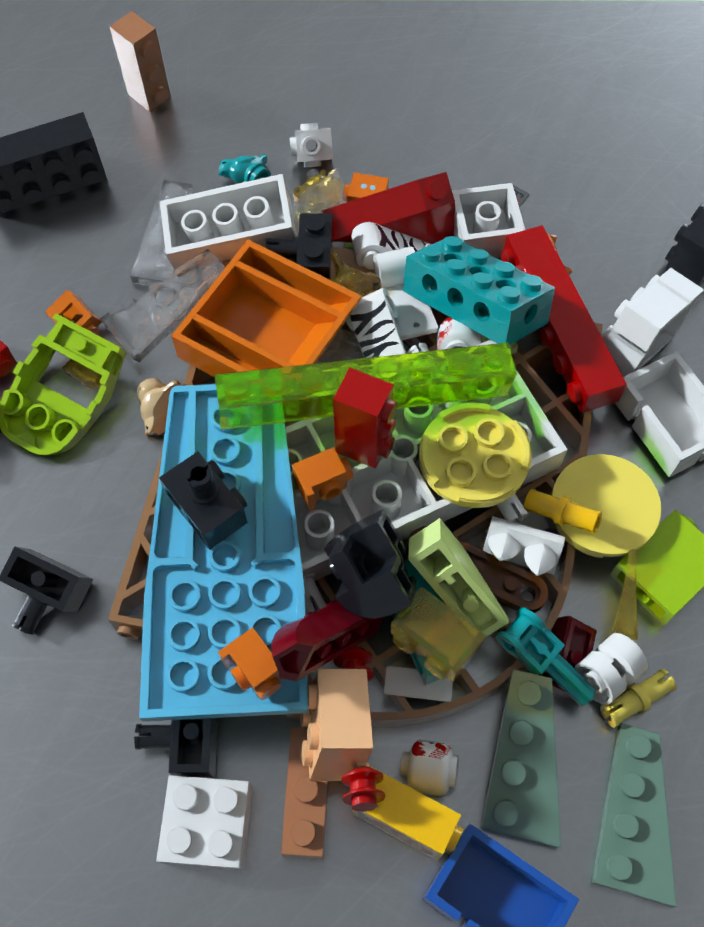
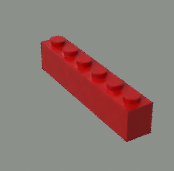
[501,225,627,413]

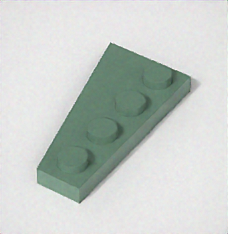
[481,669,561,848]
[592,723,677,907]

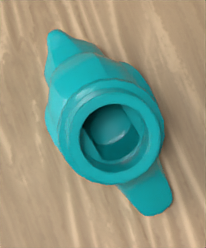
[218,154,271,184]

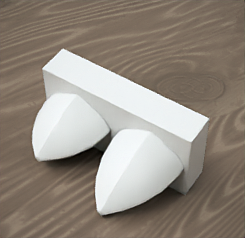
[483,516,565,576]

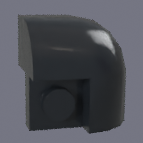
[323,509,417,619]

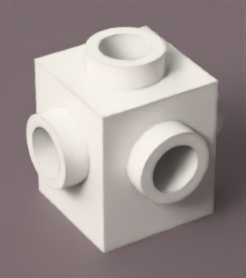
[290,123,333,167]

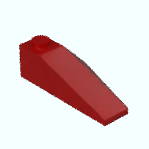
[321,172,455,244]

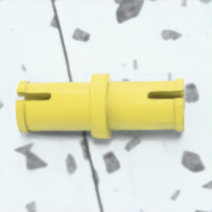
[600,669,677,728]

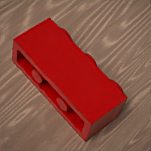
[333,367,397,469]

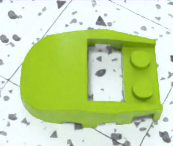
[0,313,126,455]

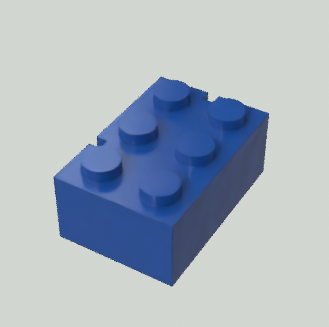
[423,823,579,927]

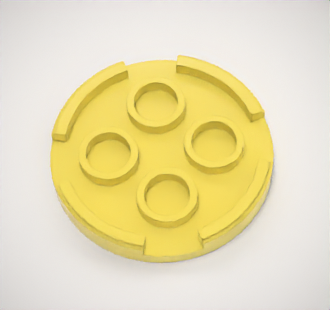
[419,402,532,508]
[551,454,661,558]

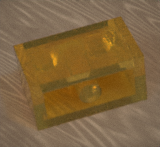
[390,586,486,683]

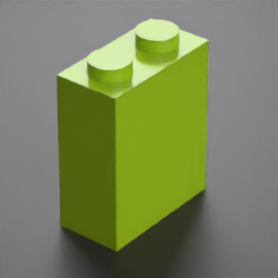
[610,509,704,626]

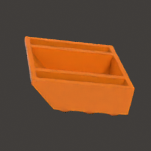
[171,240,361,402]

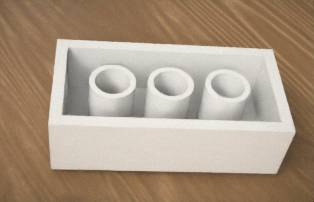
[160,174,297,274]

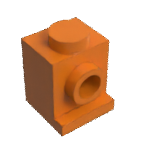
[45,289,102,334]
[292,447,354,511]
[218,627,282,700]

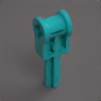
[496,607,596,706]

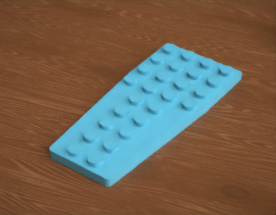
[139,381,309,722]

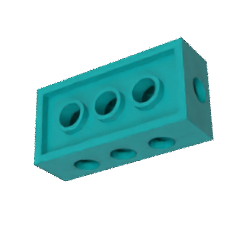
[403,236,555,347]

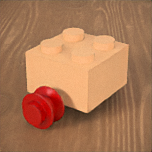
[300,646,385,812]

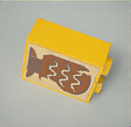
[352,766,463,861]

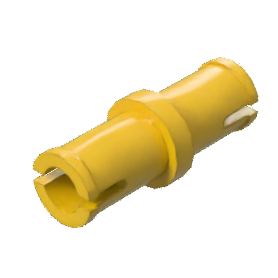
[524,488,603,534]

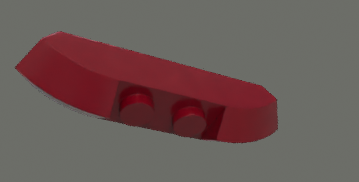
[271,600,384,681]

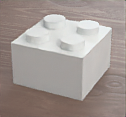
[452,183,525,258]
[156,775,253,871]

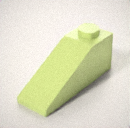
[409,518,509,642]

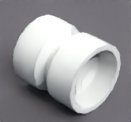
[574,633,648,705]

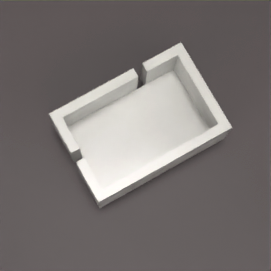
[602,268,704,376]
[615,351,704,477]

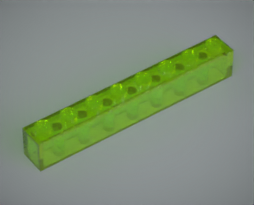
[215,342,517,430]

